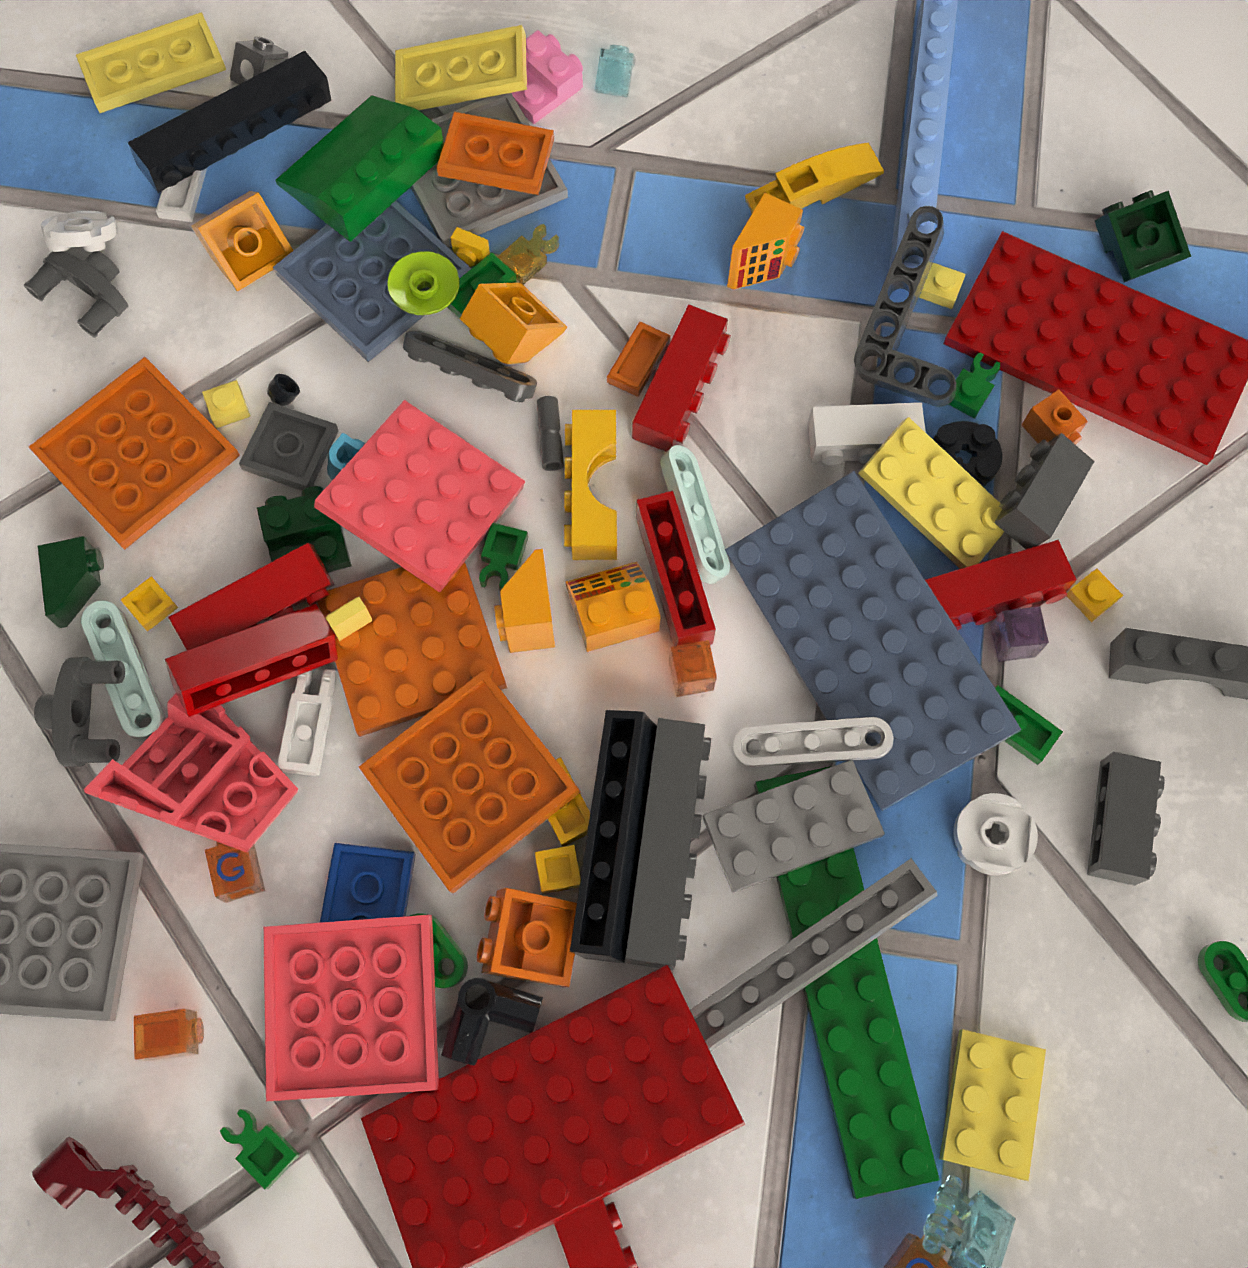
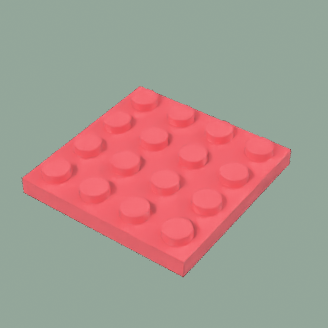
[314,400,525,592]
[263,915,439,1102]

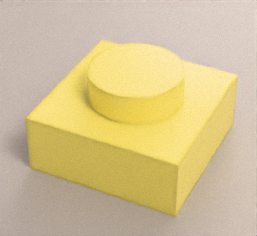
[919,263,966,309]
[202,380,251,428]

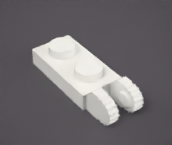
[277,669,336,776]

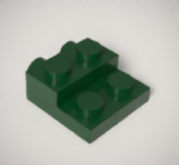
[1094,190,1191,283]
[257,486,352,573]

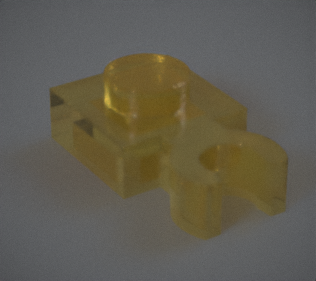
[498,224,559,285]

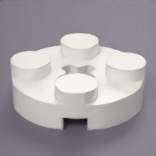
[41,211,117,252]
[953,793,1038,875]

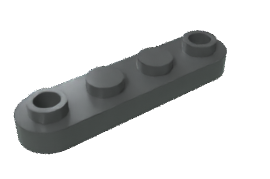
[403,331,537,402]

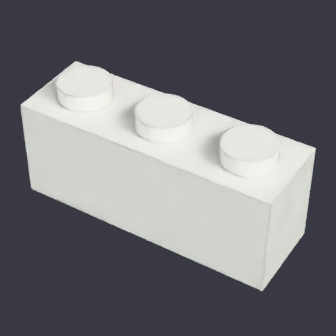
[808,402,926,465]

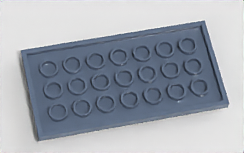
[725,471,1021,811]

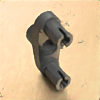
[24,251,129,338]
[34,657,125,767]

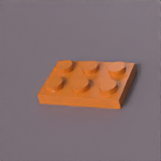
[437,112,554,195]

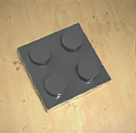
[239,402,339,490]

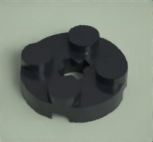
[933,421,1003,487]

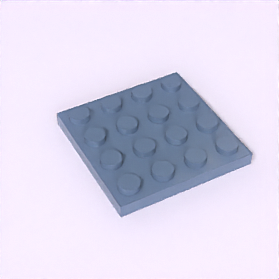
[273,201,471,362]

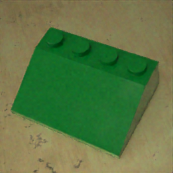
[275,95,444,242]

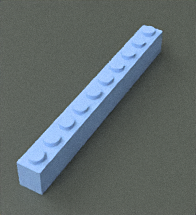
[889,0,958,269]

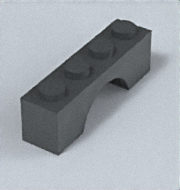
[1109,628,1248,700]

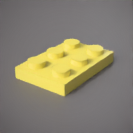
[939,1029,1046,1181]

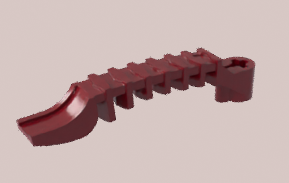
[32,1137,224,1268]

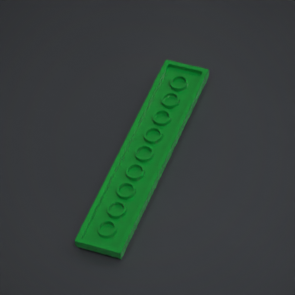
[754,766,940,1199]

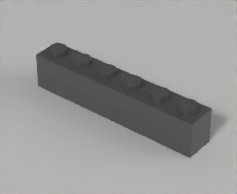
[625,718,711,970]

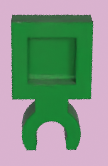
[948,353,1000,419]
[479,523,528,590]
[220,1109,300,1190]

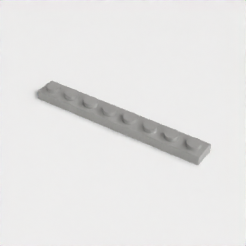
[690,858,937,1052]

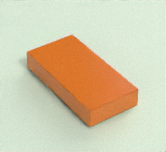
[607,321,671,397]

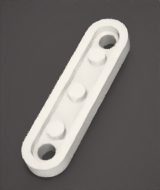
[733,717,894,767]

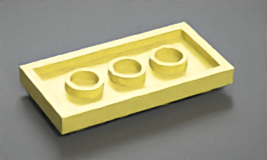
[76,12,226,113]
[395,25,527,110]
[858,417,1004,569]

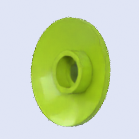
[387,251,459,315]

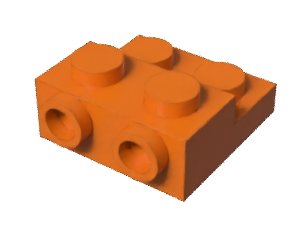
[477,888,577,987]

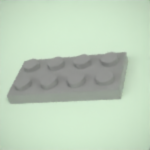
[702,760,885,894]

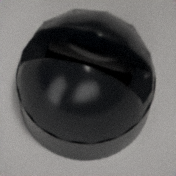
[267,374,300,406]

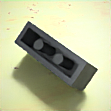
[994,433,1095,549]
[1087,752,1165,886]

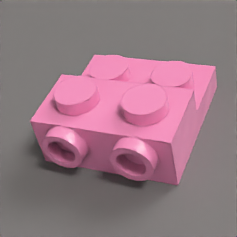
[512,30,583,124]

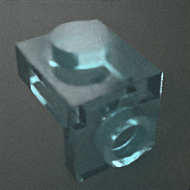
[595,45,636,97]

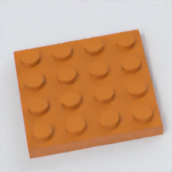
[29,357,240,550]
[318,562,507,737]
[359,669,581,894]

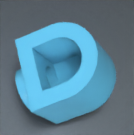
[327,433,365,480]

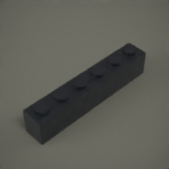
[127,51,332,193]
[570,710,657,963]

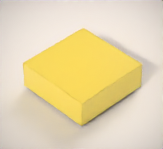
[326,597,373,641]

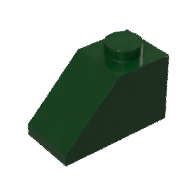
[37,536,104,628]

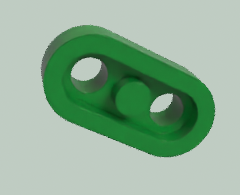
[410,913,468,989]
[1198,941,1248,1022]

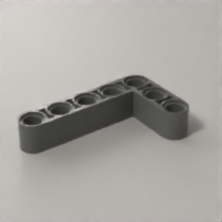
[854,206,956,407]

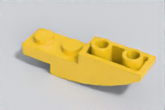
[745,143,884,213]

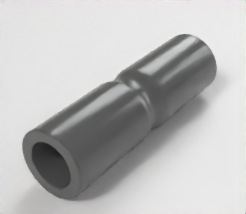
[537,396,564,471]

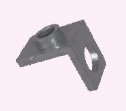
[230,37,289,84]

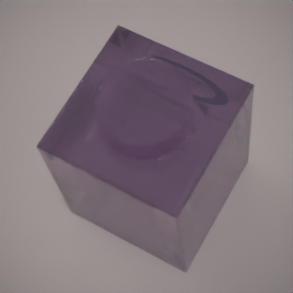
[990,606,1049,662]

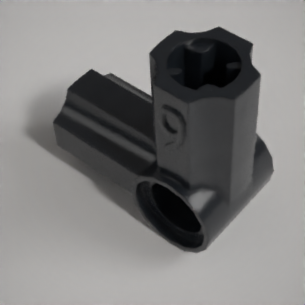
[441,978,543,1066]

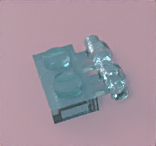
[922,1176,1016,1268]

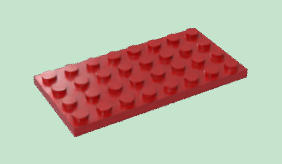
[943,231,1248,465]
[361,965,745,1268]

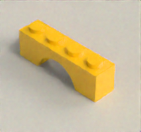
[564,410,617,560]

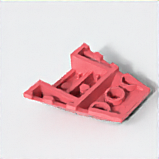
[84,693,298,852]

